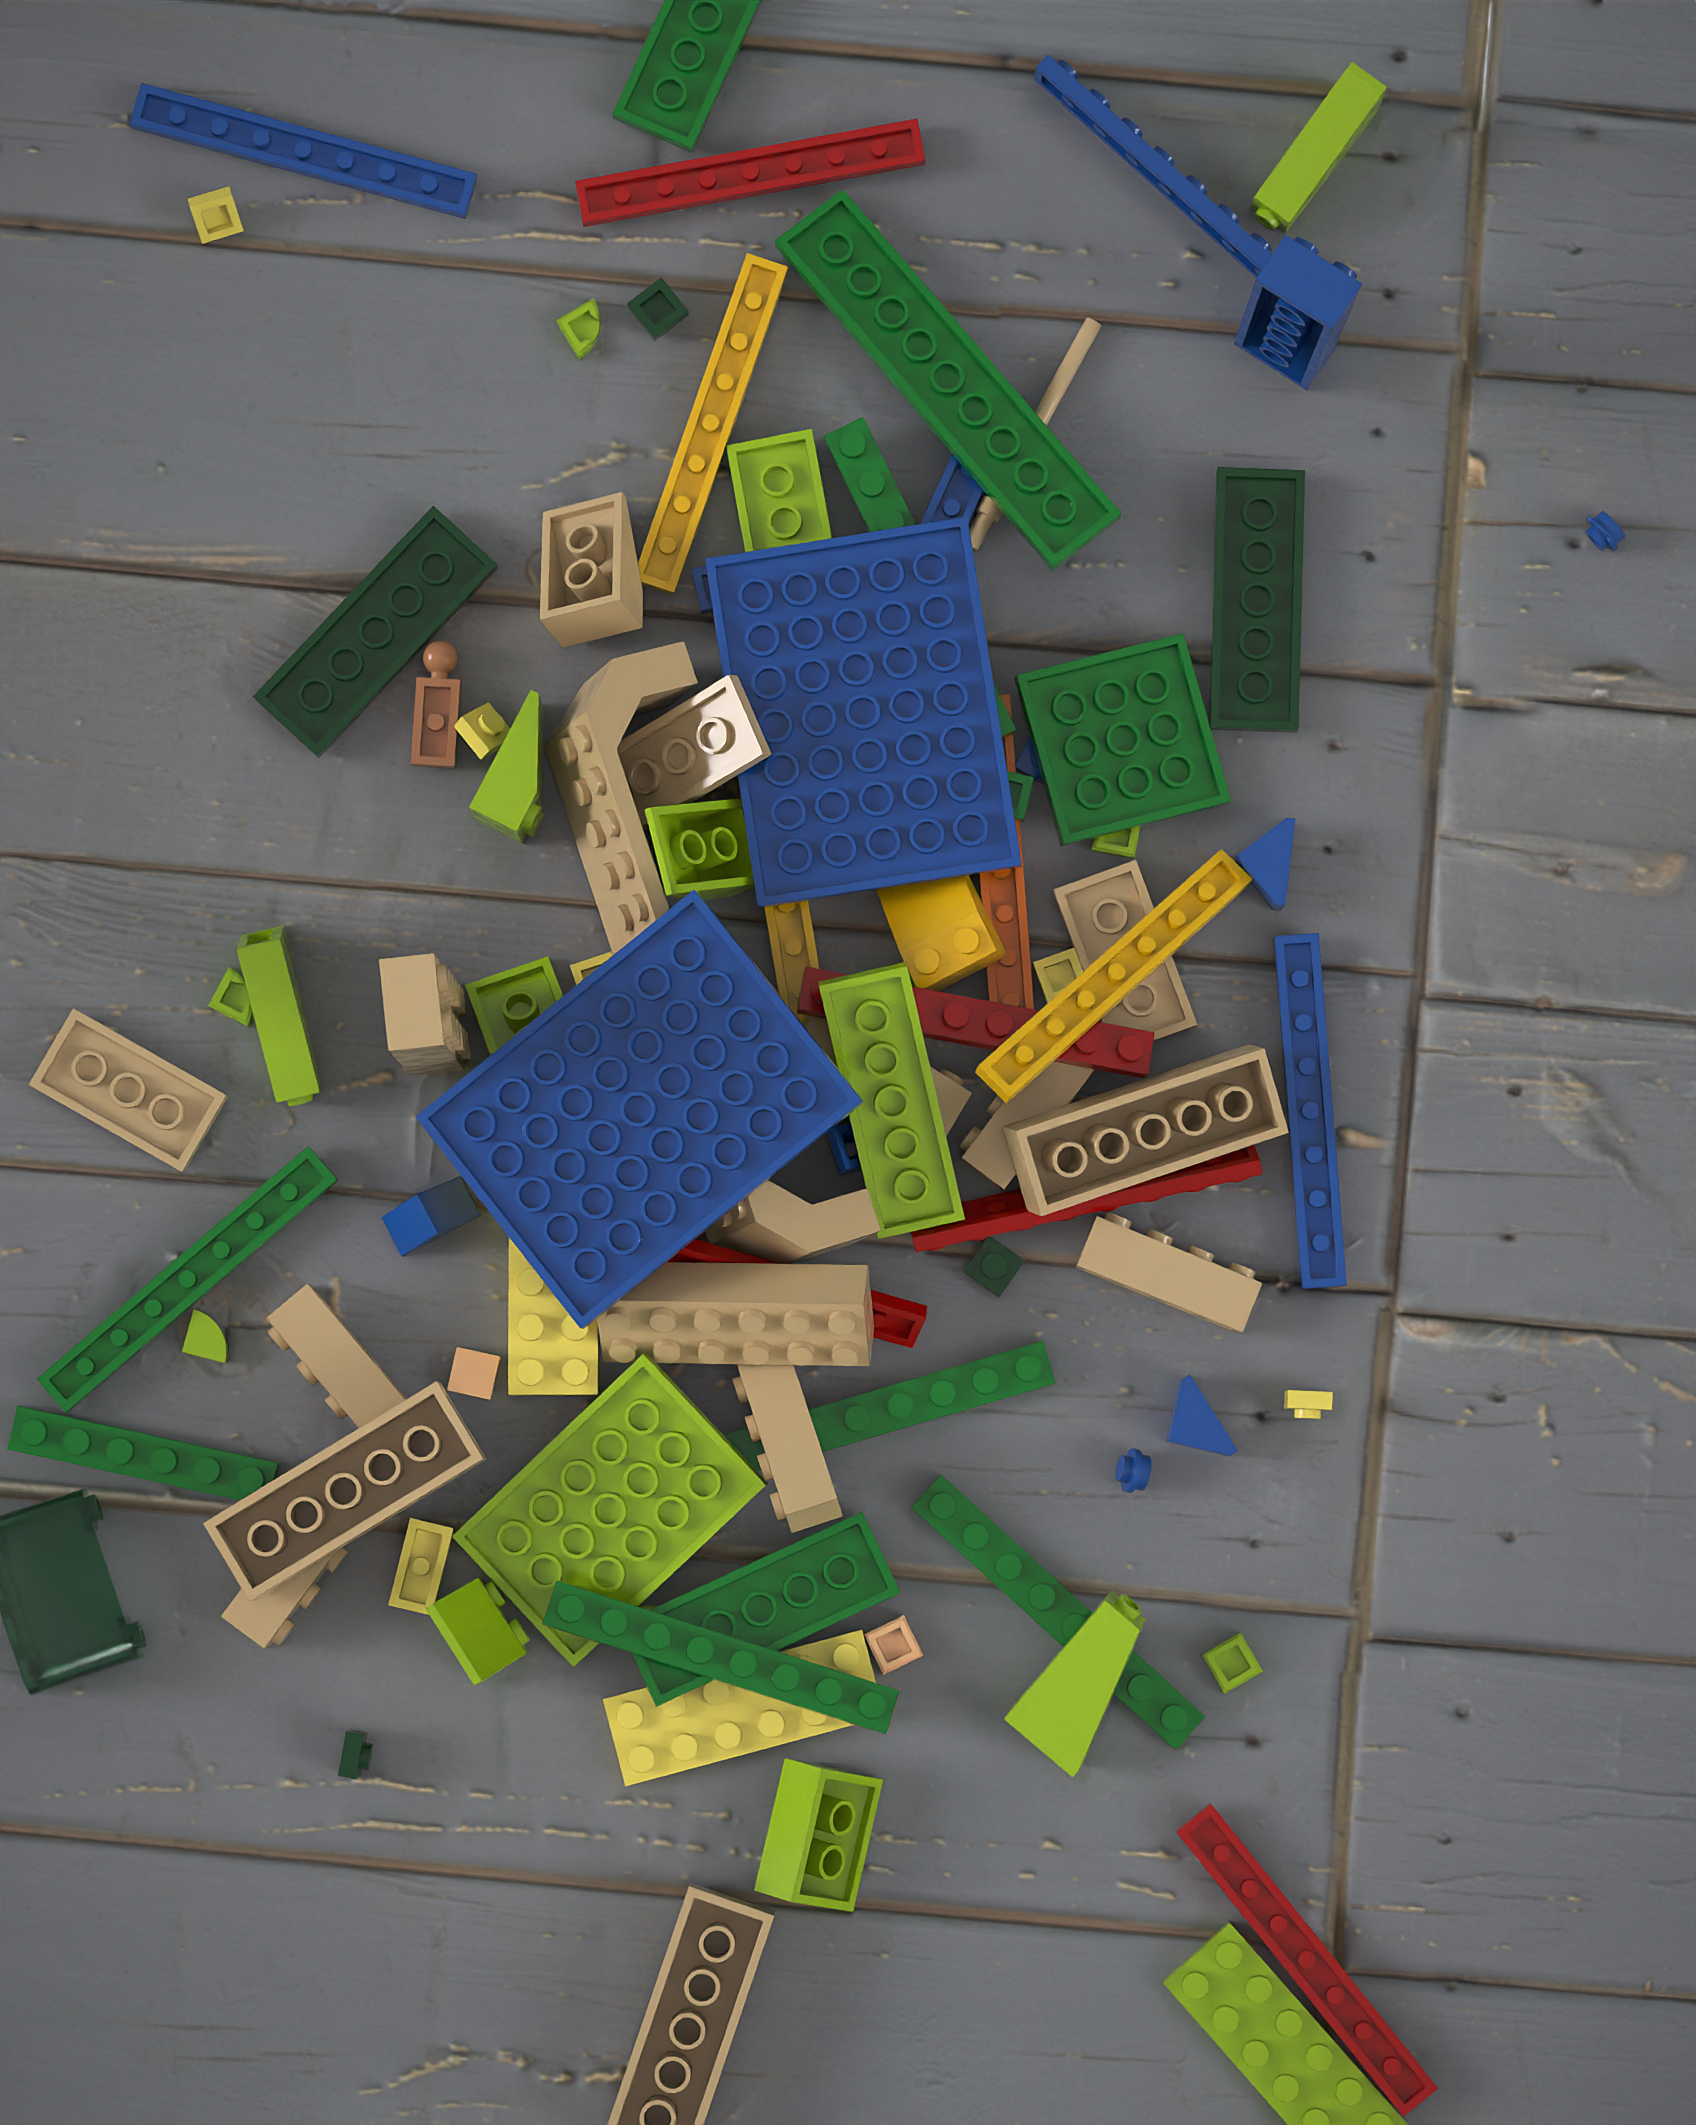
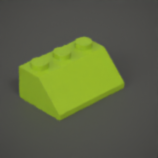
[754,1758,883,1912]

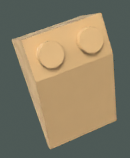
[540,492,643,648]

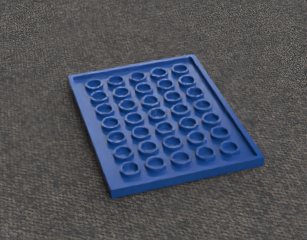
[705,517,1022,908]
[416,890,864,1329]

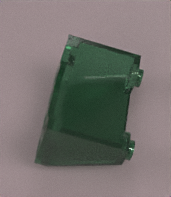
[0,1488,147,1695]

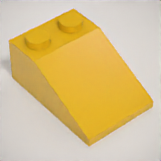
[876,875,1008,991]

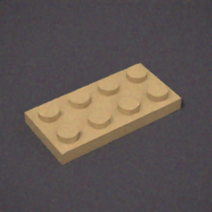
[617,675,772,831]
[1053,860,1197,1042]
[28,1008,228,1173]

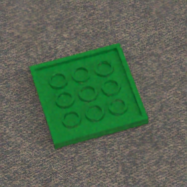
[1014,633,1231,847]

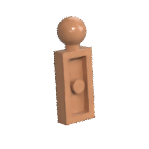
[410,640,462,769]

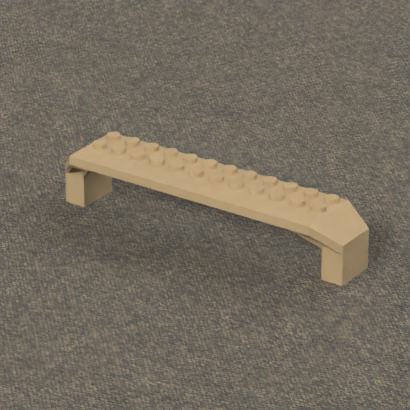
[544,641,881,1264]

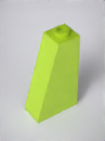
[1251,62,1387,234]
[236,925,321,1106]
[1004,1590,1146,1777]

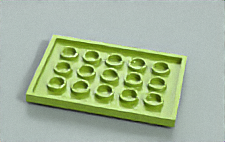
[452,1353,768,1667]

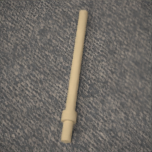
[969,318,1101,552]

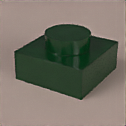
[627,277,689,341]
[963,1236,1025,1297]
[338,1730,373,1779]

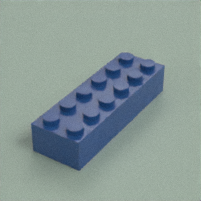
[1234,235,1362,391]

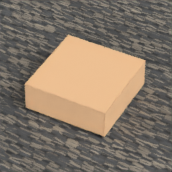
[447,1347,501,1400]
[864,1615,923,1675]

